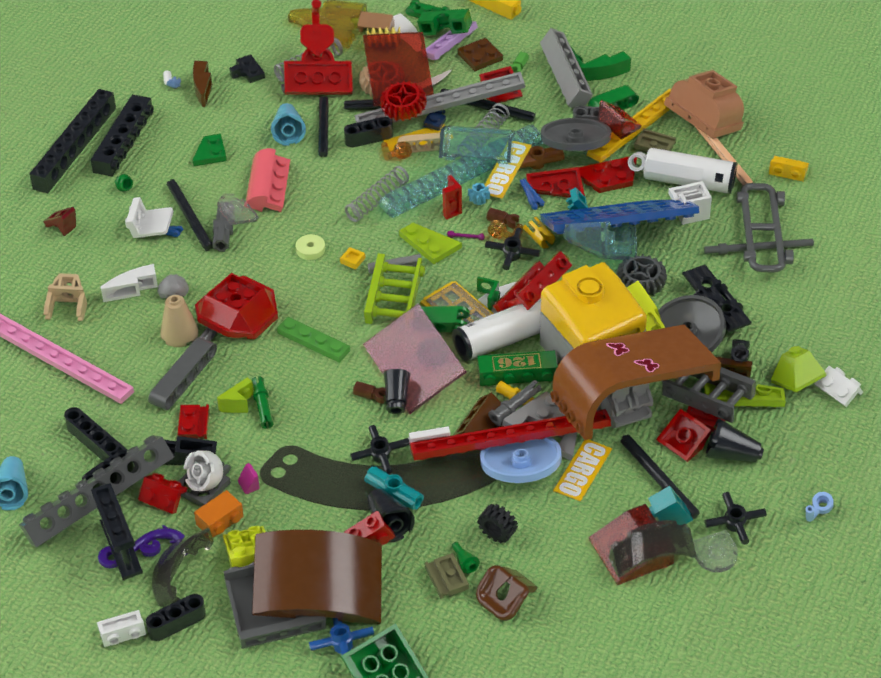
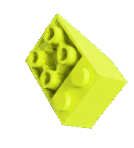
[223,526,265,567]

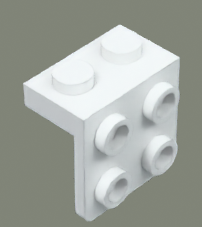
[125,197,174,238]

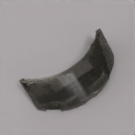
[609,520,696,577]
[152,528,214,607]

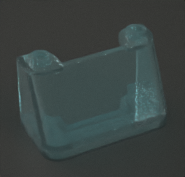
[564,222,637,260]

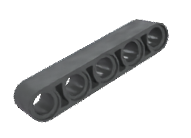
[148,337,217,410]

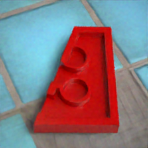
[526,167,585,198]

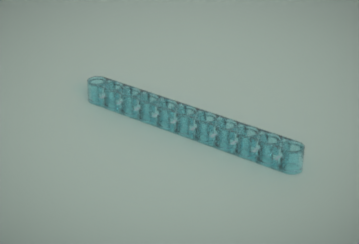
[379,124,543,218]

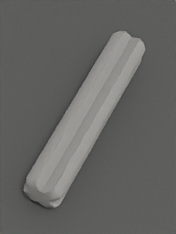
[368,254,421,274]

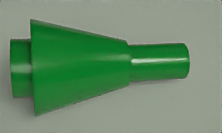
[451,542,480,574]

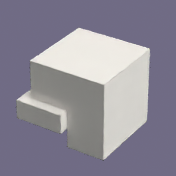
[668,181,712,225]

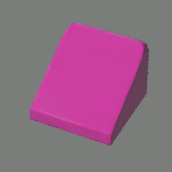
[238,463,260,494]

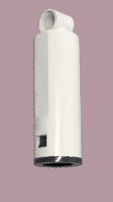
[628,148,738,194]
[452,299,541,361]

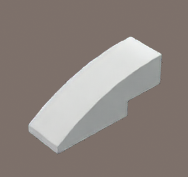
[101,264,158,302]

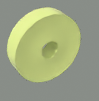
[296,234,325,260]

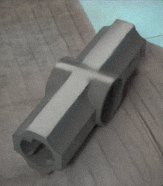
[213,203,234,252]

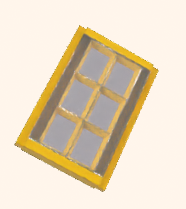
[420,281,494,324]

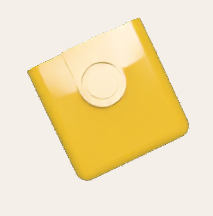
[540,262,647,365]

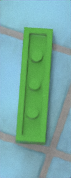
[277,317,350,363]

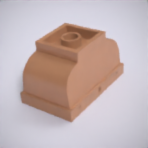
[664,70,744,139]

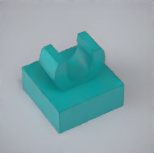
[566,187,588,210]

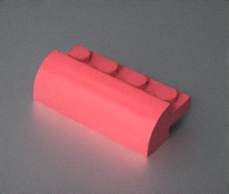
[245,148,290,212]

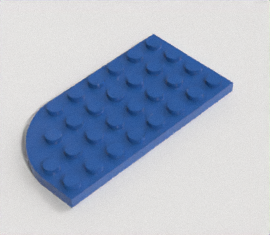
[540,200,699,234]

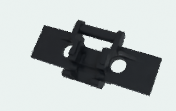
[682,264,752,332]

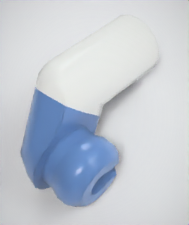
[163,71,181,89]

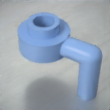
[806,492,833,522]

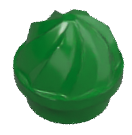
[114,174,133,192]

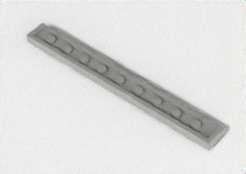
[355,72,525,123]

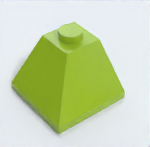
[771,346,826,392]

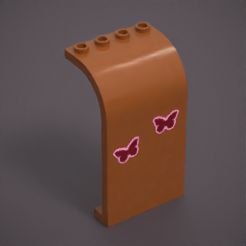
[550,324,721,440]

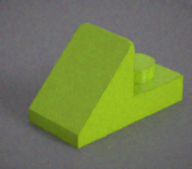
[217,377,254,413]

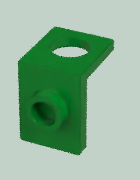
[477,276,501,311]

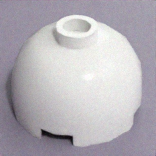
[184,451,223,491]

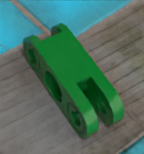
[413,306,470,333]

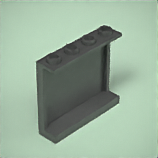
[224,562,326,649]

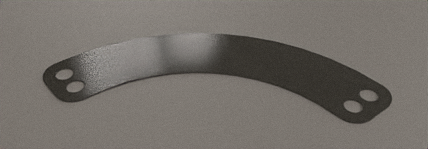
[260,420,530,510]

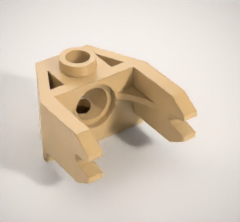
[44,273,87,321]

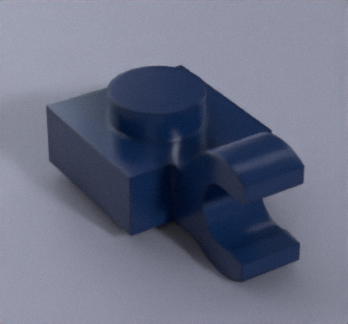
[424,109,446,131]

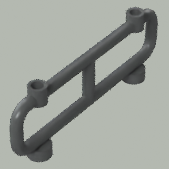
[737,183,794,273]

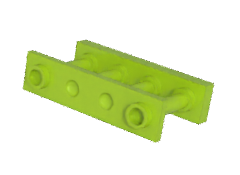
[364,253,425,329]

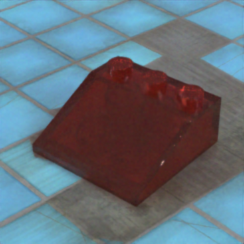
[589,504,675,585]

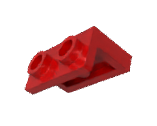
[138,473,188,514]
[343,511,396,545]

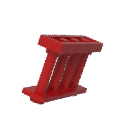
[493,251,572,312]

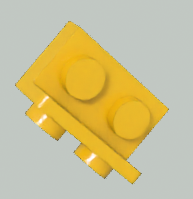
[769,156,809,182]

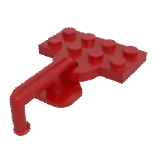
[284,0,353,95]

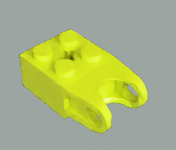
[627,281,665,331]

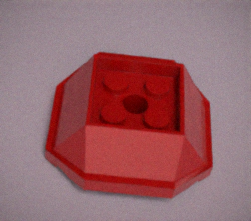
[195,273,278,339]

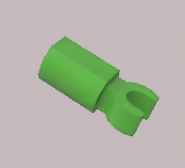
[510,51,529,72]

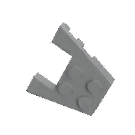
[502,392,577,461]

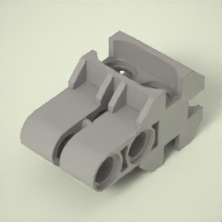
[600,383,653,428]

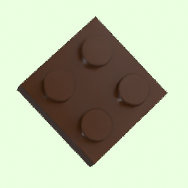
[457,38,503,71]

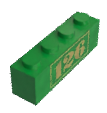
[477,350,557,386]

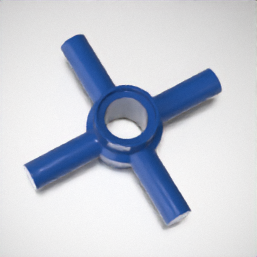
[309,618,374,656]

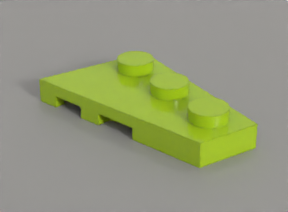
[399,223,462,264]

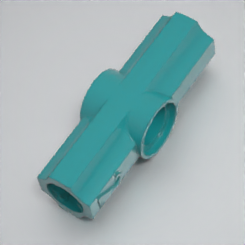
[364,466,424,510]

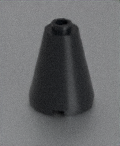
[706,419,764,462]
[367,488,415,543]

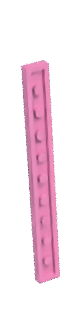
[0,314,134,404]

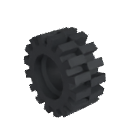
[477,504,518,543]

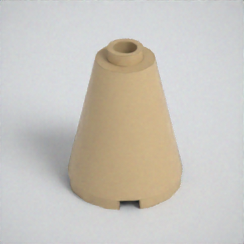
[160,295,198,347]

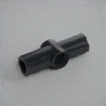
[730,339,750,362]

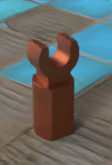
[487,207,520,228]
[353,381,386,404]

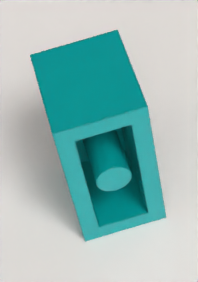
[648,486,693,532]

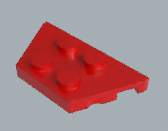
[579,156,637,193]

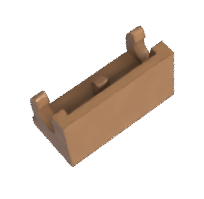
[357,11,395,32]

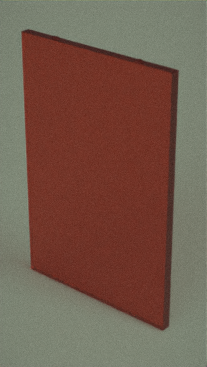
[363,32,434,106]

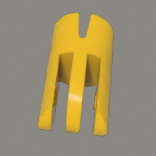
[523,217,555,249]

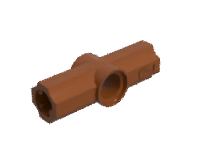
[519,146,564,169]

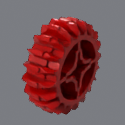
[380,80,427,121]

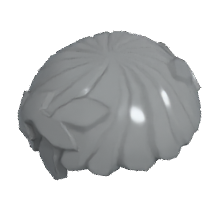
[158,274,189,299]

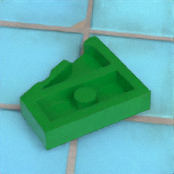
[193,134,227,166]

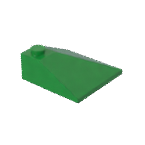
[340,623,429,678]

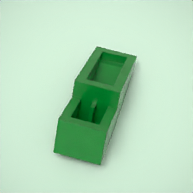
[580,51,631,81]

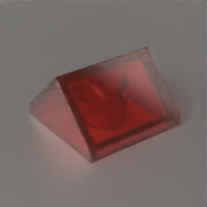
[599,100,642,140]

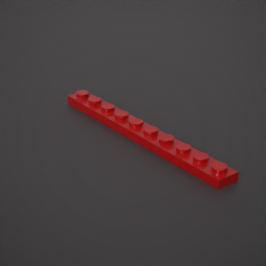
[410,409,611,461]

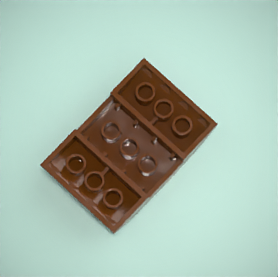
[252,529,382,624]

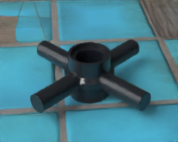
[485,228,540,270]
[350,425,410,474]
[704,492,767,545]

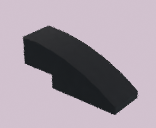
[163,436,217,465]

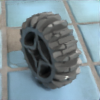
[616,254,667,296]

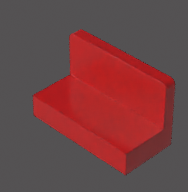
[442,175,462,220]

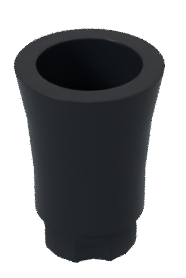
[383,369,411,414]

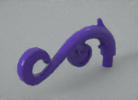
[98,525,190,569]

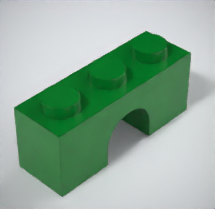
[417,8,472,36]

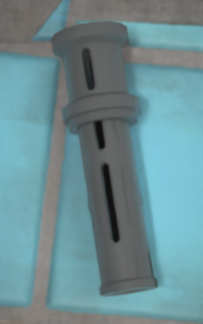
[488,380,542,426]

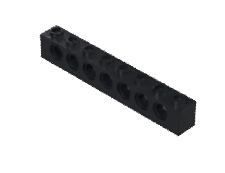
[29,89,116,194]

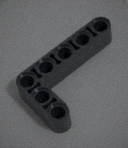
[64,407,134,489]

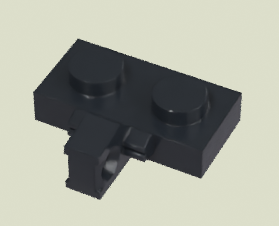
[229,54,265,83]

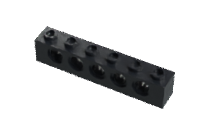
[91,94,154,177]

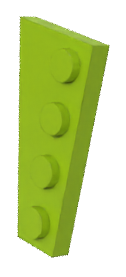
[704,382,786,407]

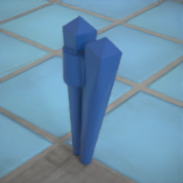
[520,178,545,210]
[166,226,184,237]

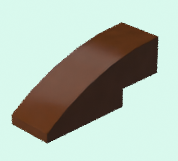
[193,60,213,107]

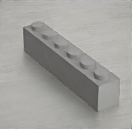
[540,28,593,108]

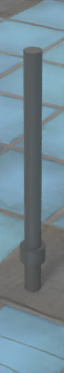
[704,238,814,255]

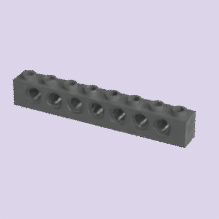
[19,435,174,547]

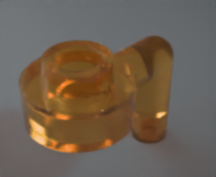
[381,141,412,160]
[487,220,523,239]

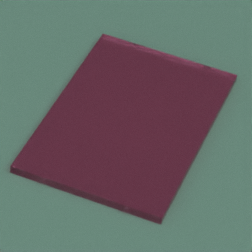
[363,304,467,414]

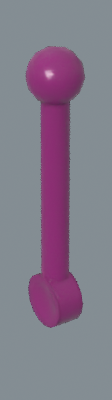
[447,231,485,240]

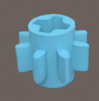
[468,183,490,205]

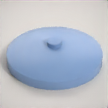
[480,437,562,483]

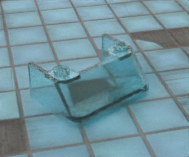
[439,126,515,164]

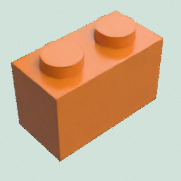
[194,490,244,539]

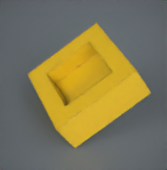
[340,247,366,270]

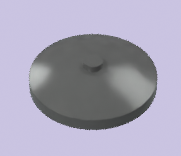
[541,118,611,151]
[658,295,726,353]

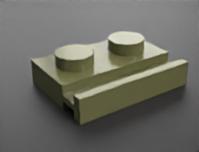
[634,129,676,153]
[425,553,469,599]

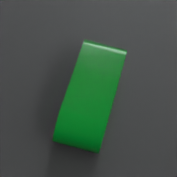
[588,85,639,111]

